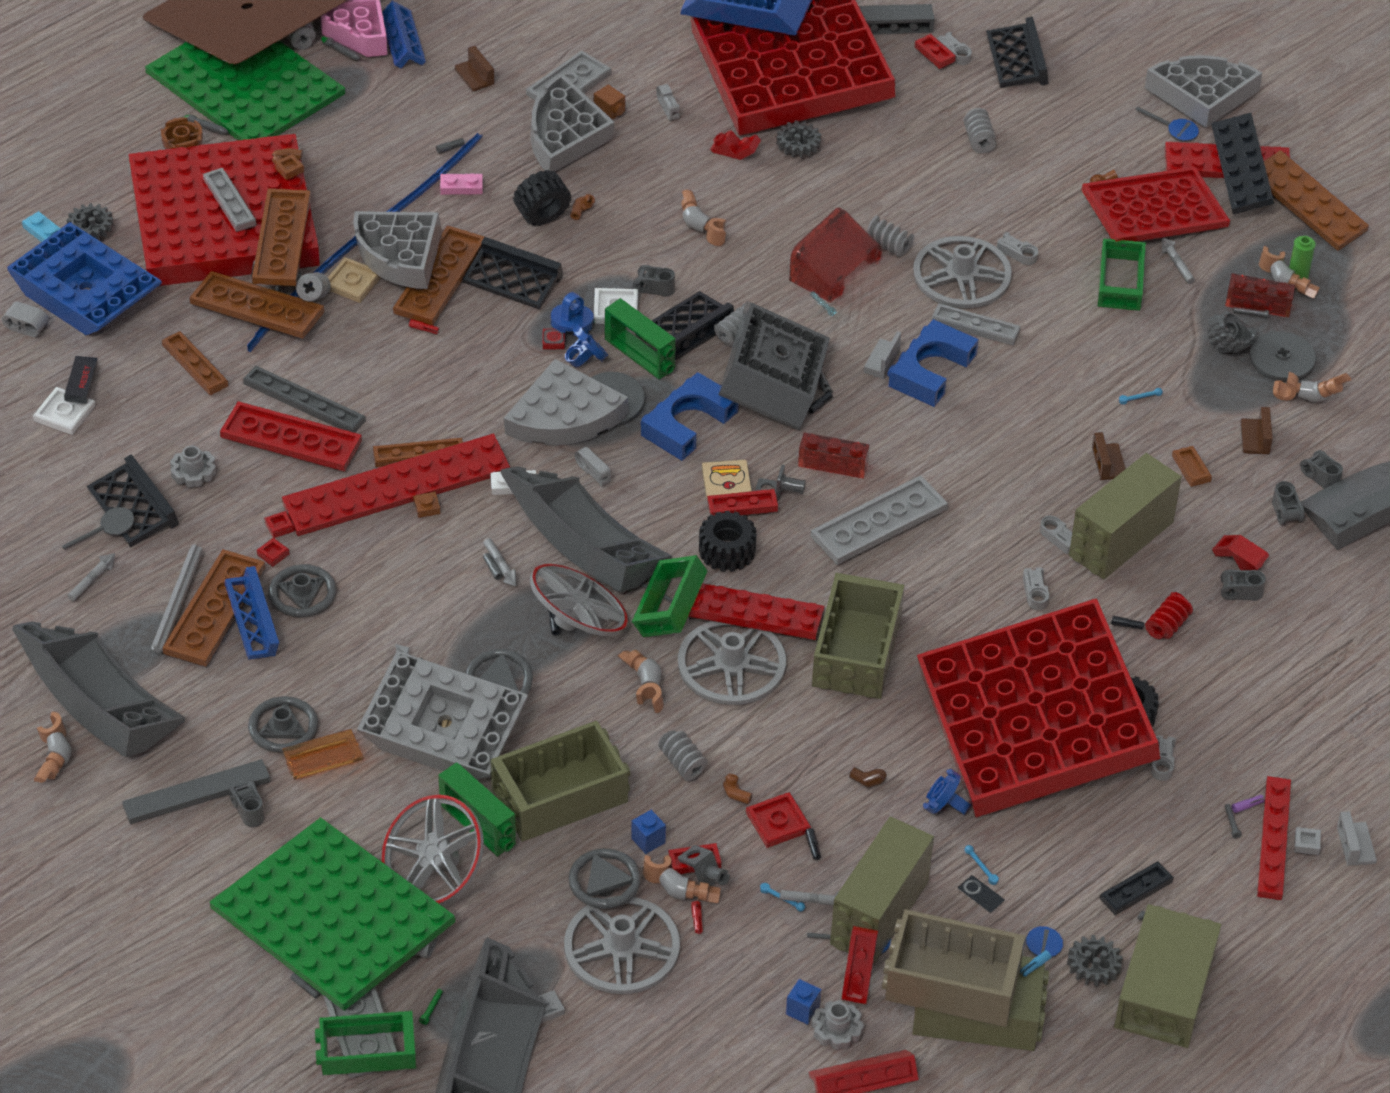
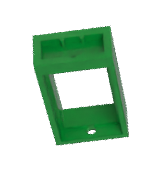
[1097,238,1146,311]
[604,298,676,380]
[632,555,708,637]
[438,762,516,857]
[315,1011,416,1076]

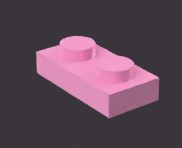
[440,174,483,195]

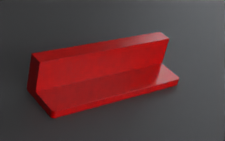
[809,1050,919,1093]

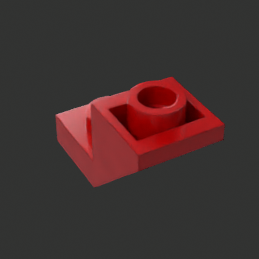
[710,130,761,160]
[1212,535,1269,570]

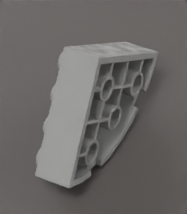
[1145,55,1262,128]
[530,73,614,171]
[353,211,442,289]
[504,359,629,446]

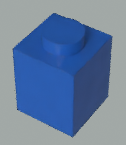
[631,809,666,854]
[786,979,821,1025]

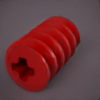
[1145,592,1193,639]

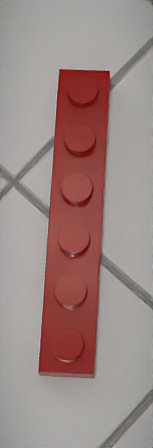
[1257,776,1291,900]

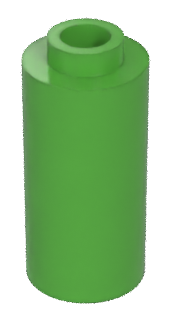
[1289,236,1315,279]

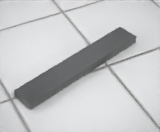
[243,366,366,433]
[122,759,270,824]

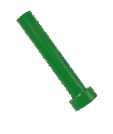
[419,989,443,1025]

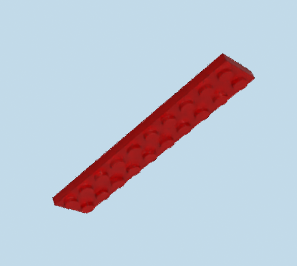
[282,433,510,537]

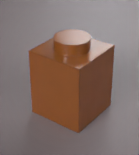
[594,84,626,120]

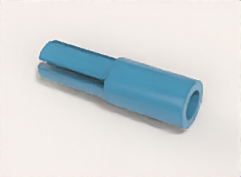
[1020,950,1051,977]

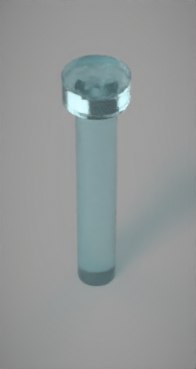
[810,291,836,316]

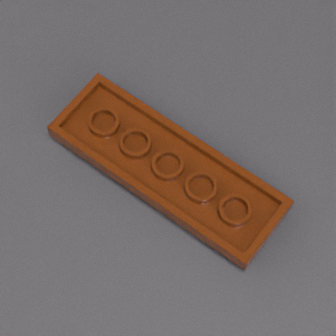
[1264,150,1369,251]
[252,189,311,286]
[393,225,485,326]
[189,271,325,339]
[163,549,265,667]

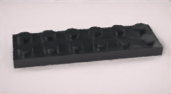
[1211,113,1274,215]

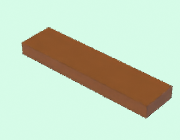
[162,331,229,396]
[373,438,463,467]

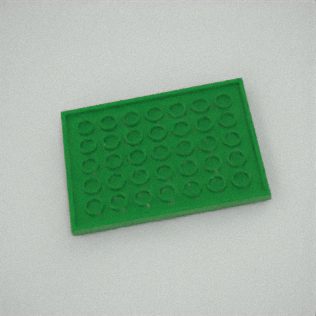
[145,41,346,140]
[209,817,456,1011]

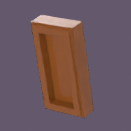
[1172,446,1212,487]

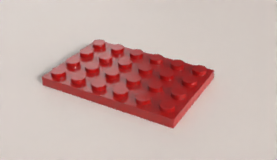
[1081,167,1230,242]

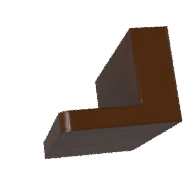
[455,46,495,92]
[1240,407,1273,455]
[1092,432,1125,480]

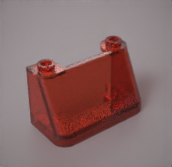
[789,207,882,303]

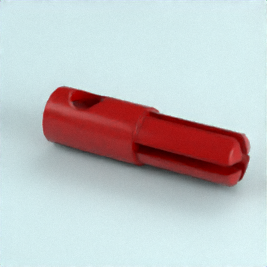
[409,319,439,335]
[691,901,703,934]

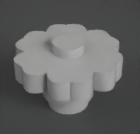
[170,445,216,487]
[811,1000,864,1050]

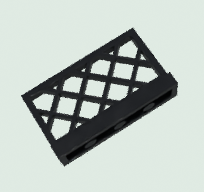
[986,16,1049,88]
[462,237,563,310]
[636,291,734,360]
[87,454,179,547]

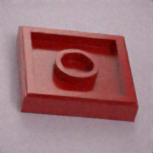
[746,792,811,848]

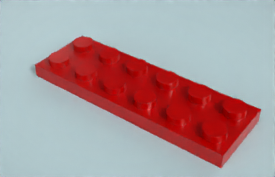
[1165,142,1290,178]
[220,401,362,472]
[688,583,825,640]

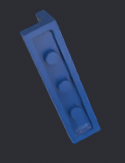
[382,0,426,68]
[225,566,279,660]

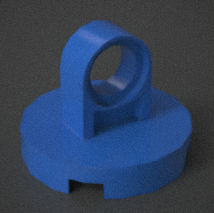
[551,292,594,335]
[565,324,608,367]
[923,769,971,815]

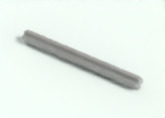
[151,544,203,654]

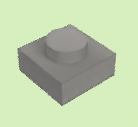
[1294,827,1321,855]

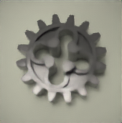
[776,120,821,158]
[67,203,114,240]
[1067,935,1123,987]

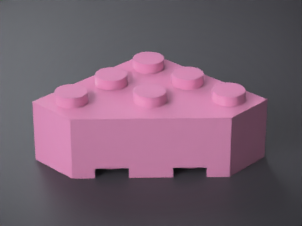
[320,0,387,57]

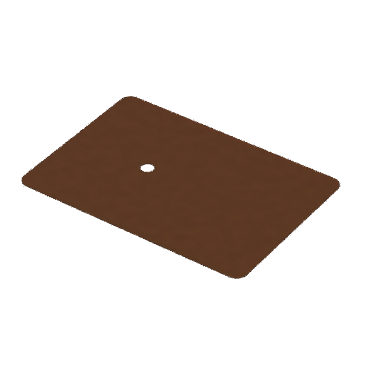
[143,0,348,64]

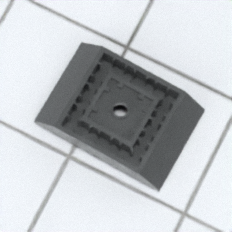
[718,301,830,430]

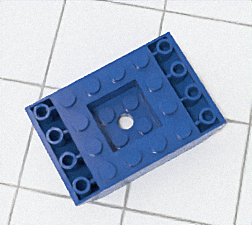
[680,0,812,35]
[7,222,162,335]

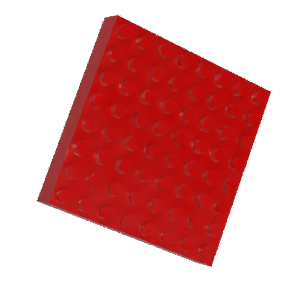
[691,0,895,136]
[128,134,320,286]
[917,598,1161,818]

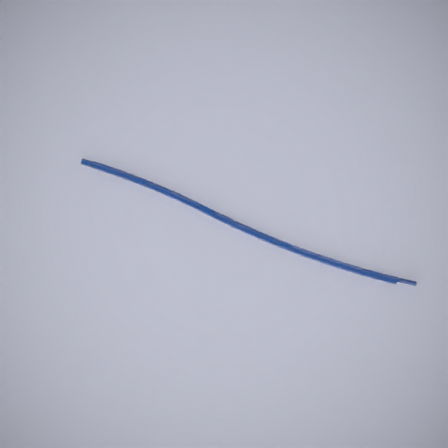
[247,133,482,352]

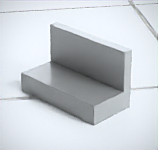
[864,331,901,379]
[1337,811,1377,866]

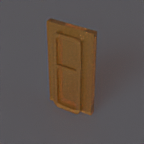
[282,729,363,780]

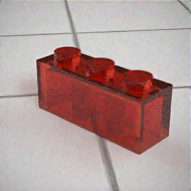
[1225,273,1295,318]
[798,432,870,479]

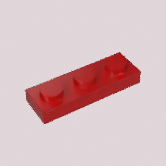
[707,489,778,516]
[841,926,878,1004]

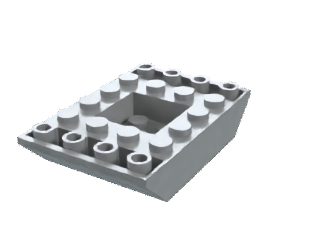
[357,651,528,779]

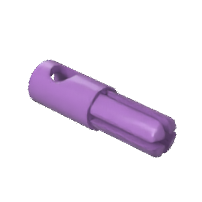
[1232,795,1265,813]

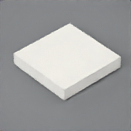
[594,288,638,324]
[33,387,95,435]

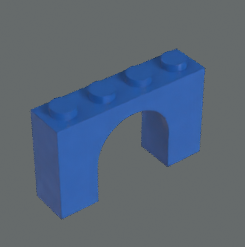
[887,319,979,407]
[640,372,739,461]

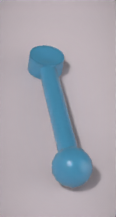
[1119,388,1163,404]
[964,845,998,885]
[760,883,805,912]

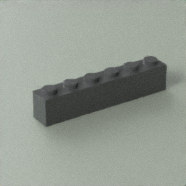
[859,4,935,35]

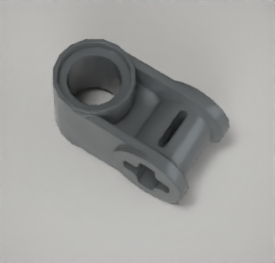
[633,265,675,297]
[1300,450,1343,489]
[1272,481,1305,525]
[1220,569,1266,601]
[228,780,265,827]

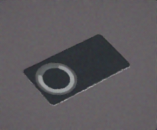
[958,875,1005,913]

